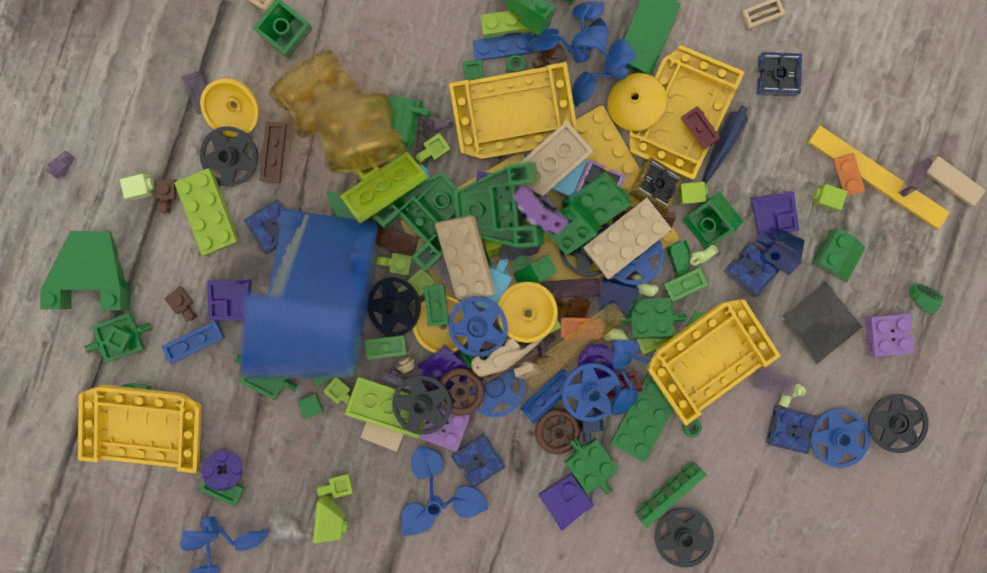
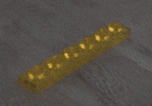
[524,302,626,390]

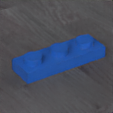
[473,32,533,61]
[161,320,225,364]
[520,369,576,424]

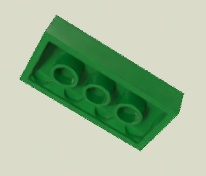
[624,0,681,75]

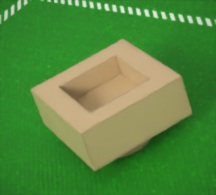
[514,362,541,379]

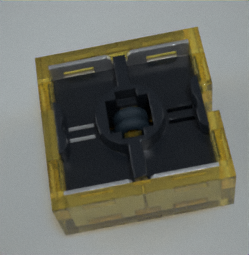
[629,157,683,211]

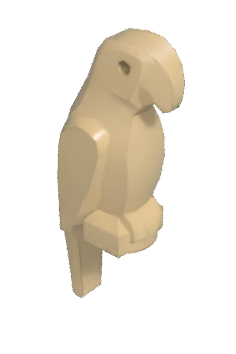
[472,338,543,377]

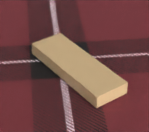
[924,156,986,207]

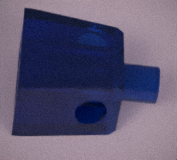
[756,228,805,276]
[598,276,639,325]

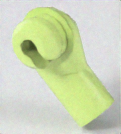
[689,245,718,266]
[632,274,659,297]
[603,328,629,342]
[778,384,806,408]

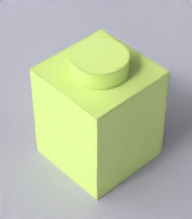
[120,174,154,200]

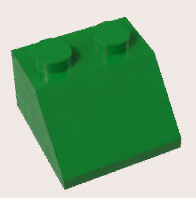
[253,0,312,59]
[682,191,744,249]
[812,228,865,282]

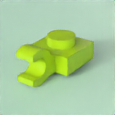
[415,133,451,164]
[376,253,412,275]
[323,378,352,405]
[317,473,353,498]

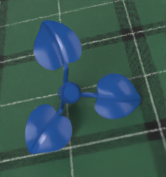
[526,1,608,63]
[572,18,637,107]
[611,339,663,416]
[401,446,488,535]
[180,516,269,573]

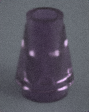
[45,150,75,180]

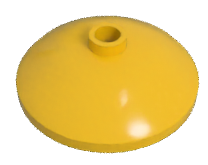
[607,73,667,131]
[200,78,260,137]
[497,282,558,343]
[413,295,467,353]

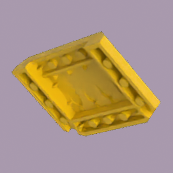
[629,45,745,181]
[449,62,578,159]
[646,299,781,426]
[78,384,202,473]

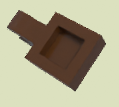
[531,43,568,69]
[154,179,177,214]
[164,287,198,321]
[555,298,590,318]

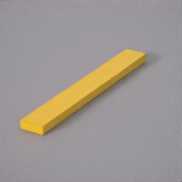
[807,126,950,229]

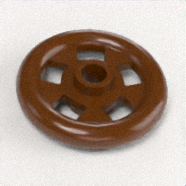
[437,368,484,416]
[535,408,581,454]

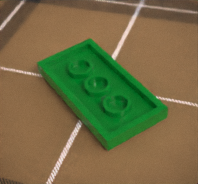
[610,374,673,462]
[635,461,707,528]

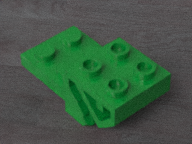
[543,172,632,256]

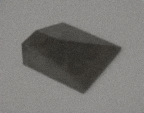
[779,282,862,364]

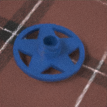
[613,240,664,285]
[448,297,508,357]
[466,359,525,417]
[562,363,621,422]
[810,408,870,468]

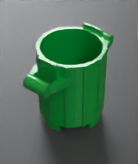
[368,94,432,151]

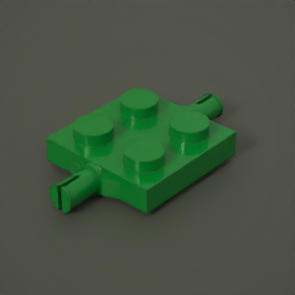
[618,298,686,339]
[84,313,152,363]
[234,355,298,400]
[564,437,619,495]

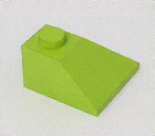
[313,494,348,543]

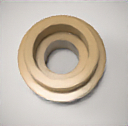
[396,356,415,373]

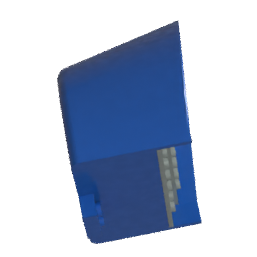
[241,209,378,378]

